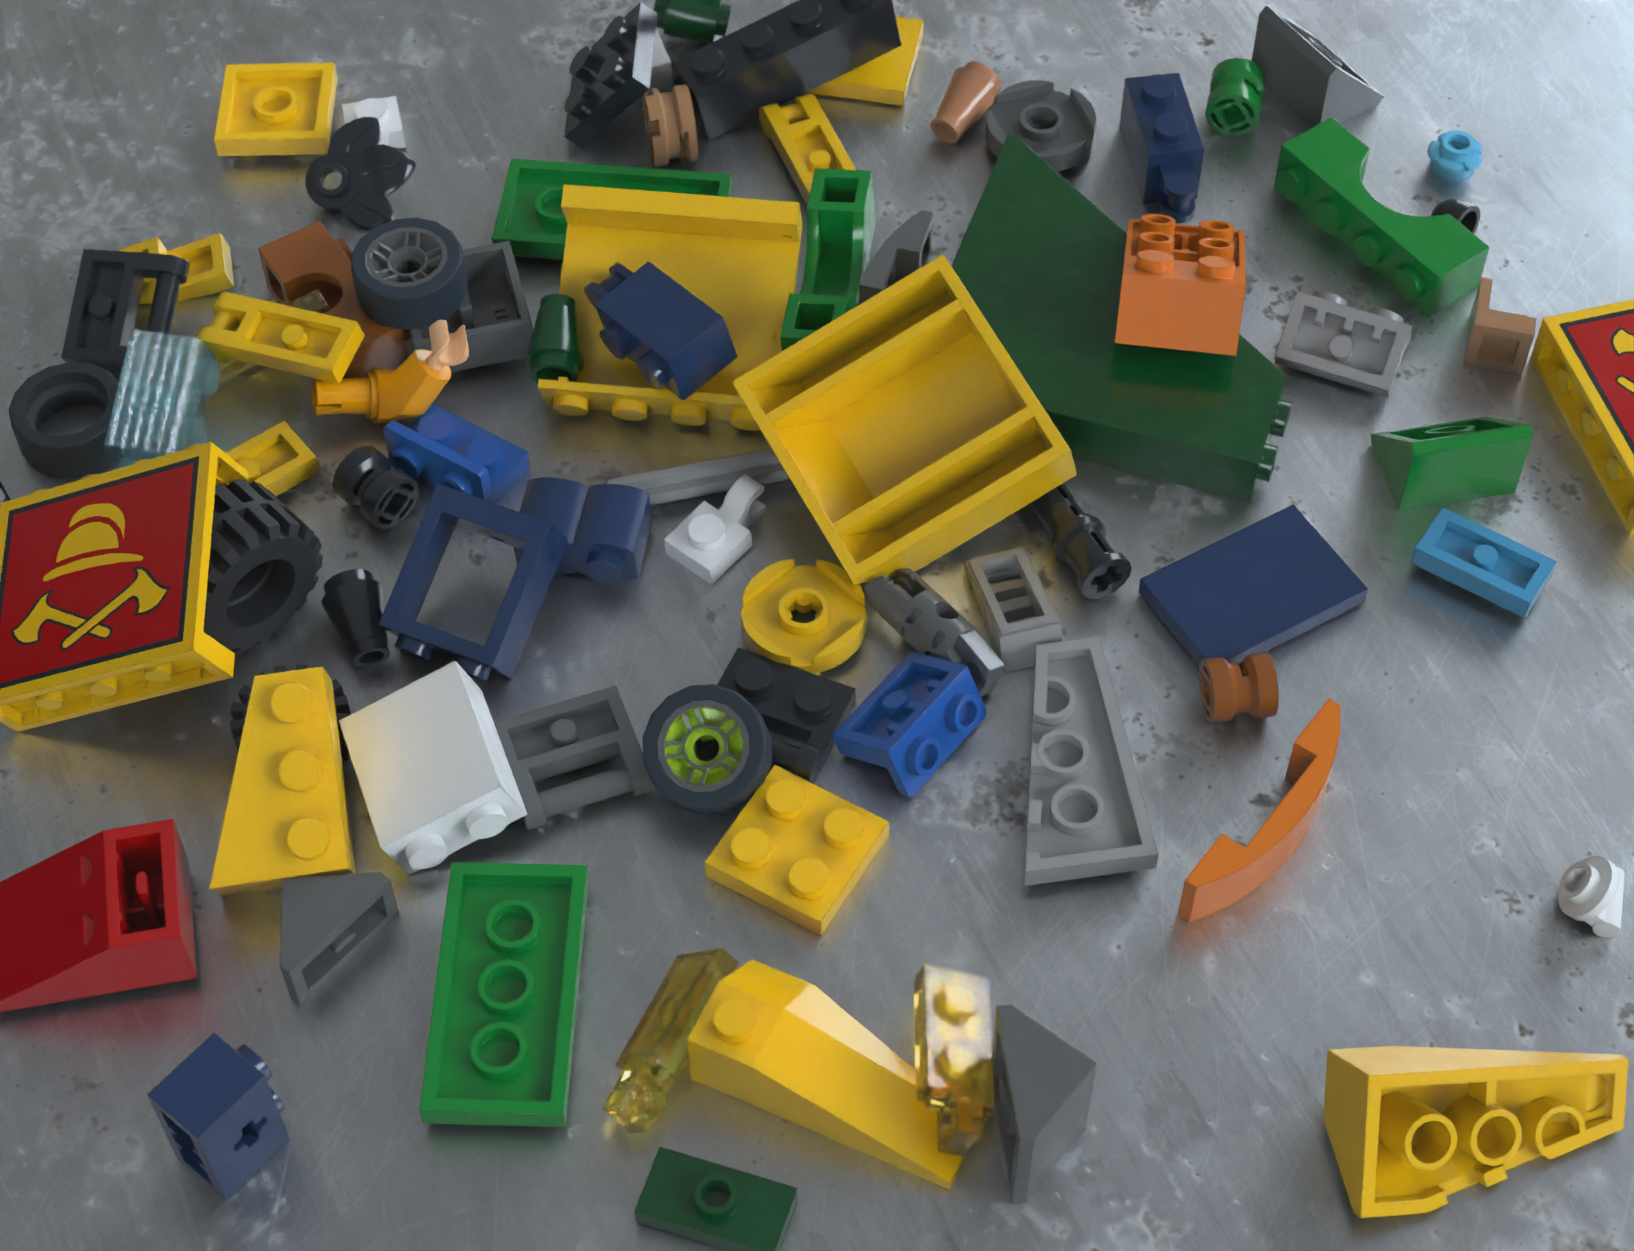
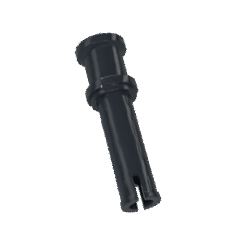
[1031,483,1132,599]

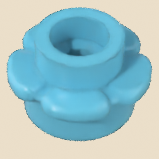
[1428,130,1483,182]

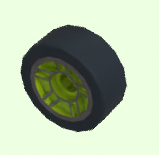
[642,684,772,814]

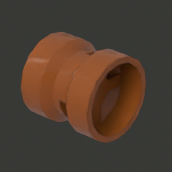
[1199,652,1279,724]

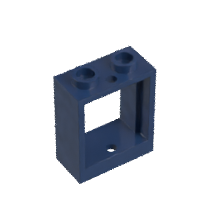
[378,484,568,682]

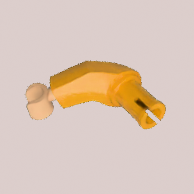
[311,320,469,424]

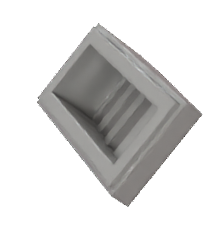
[965,547,1062,672]

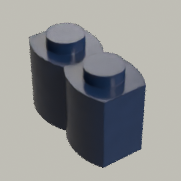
[513,477,653,583]

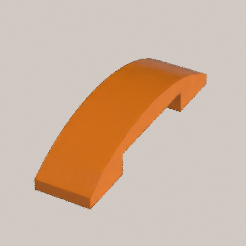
[1178,699,1341,922]

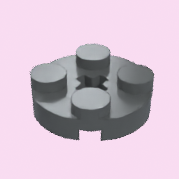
[985,80,1097,172]

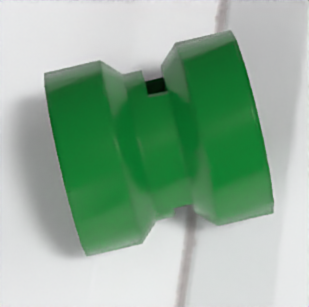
[1205,58,1266,136]

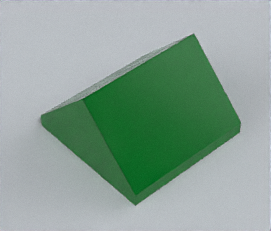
[1371,417,1533,511]

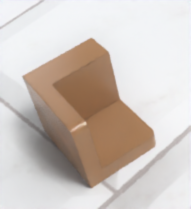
[1463,276,1536,375]

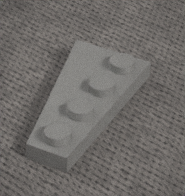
[1024,636,1159,886]

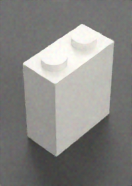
[339,660,527,875]

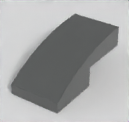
[859,210,933,305]

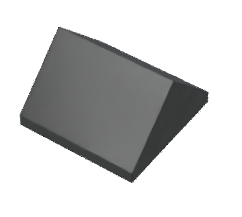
[1251,5,1384,128]
[990,1005,1097,1204]

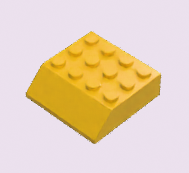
[732,254,1077,585]

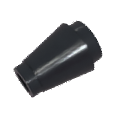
[321,569,390,668]

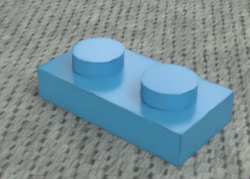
[1411,507,1557,618]

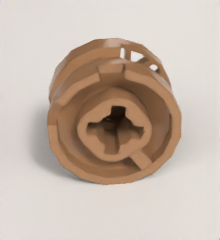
[642,84,698,167]

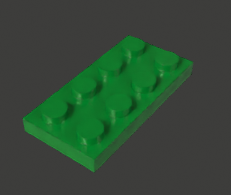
[492,159,733,260]
[419,862,589,1127]

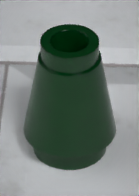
[524,294,584,383]

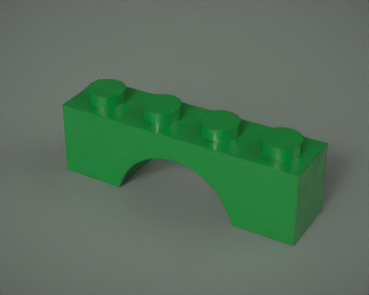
[1274,117,1490,317]
[780,168,876,351]

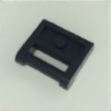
[61,249,190,377]
[695,648,856,784]

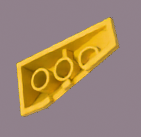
[687,959,979,1190]
[1324,1046,1629,1218]

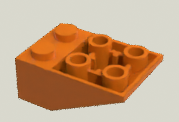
[1115,214,1246,356]

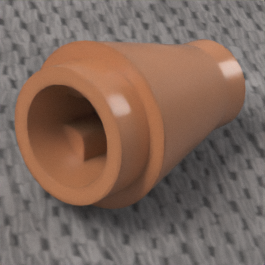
[930,62,1002,143]

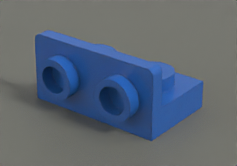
[383,403,530,504]
[831,651,987,797]

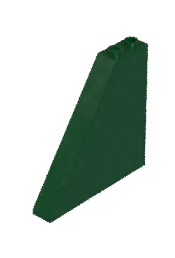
[952,135,1292,503]

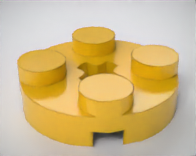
[740,559,867,675]

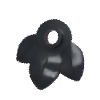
[305,117,417,229]

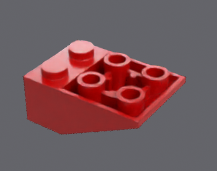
[0,819,197,1012]

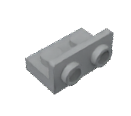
[1275,291,1412,397]

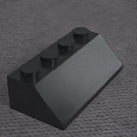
[671,0,902,141]

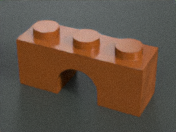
[258,221,411,378]

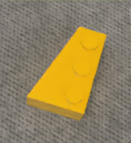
[209,666,357,897]

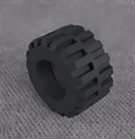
[203,480,323,653]

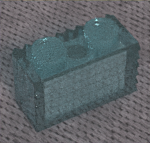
[104,329,220,461]

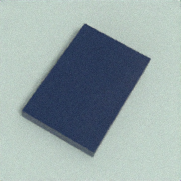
[1138,504,1368,667]

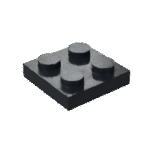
[564,2,658,148]

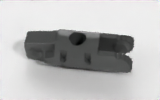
[863,568,1005,696]

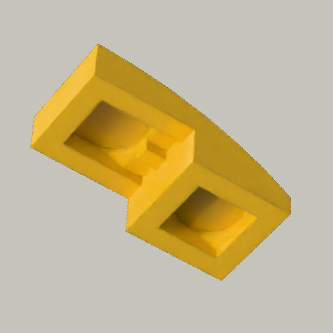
[116,233,235,304]

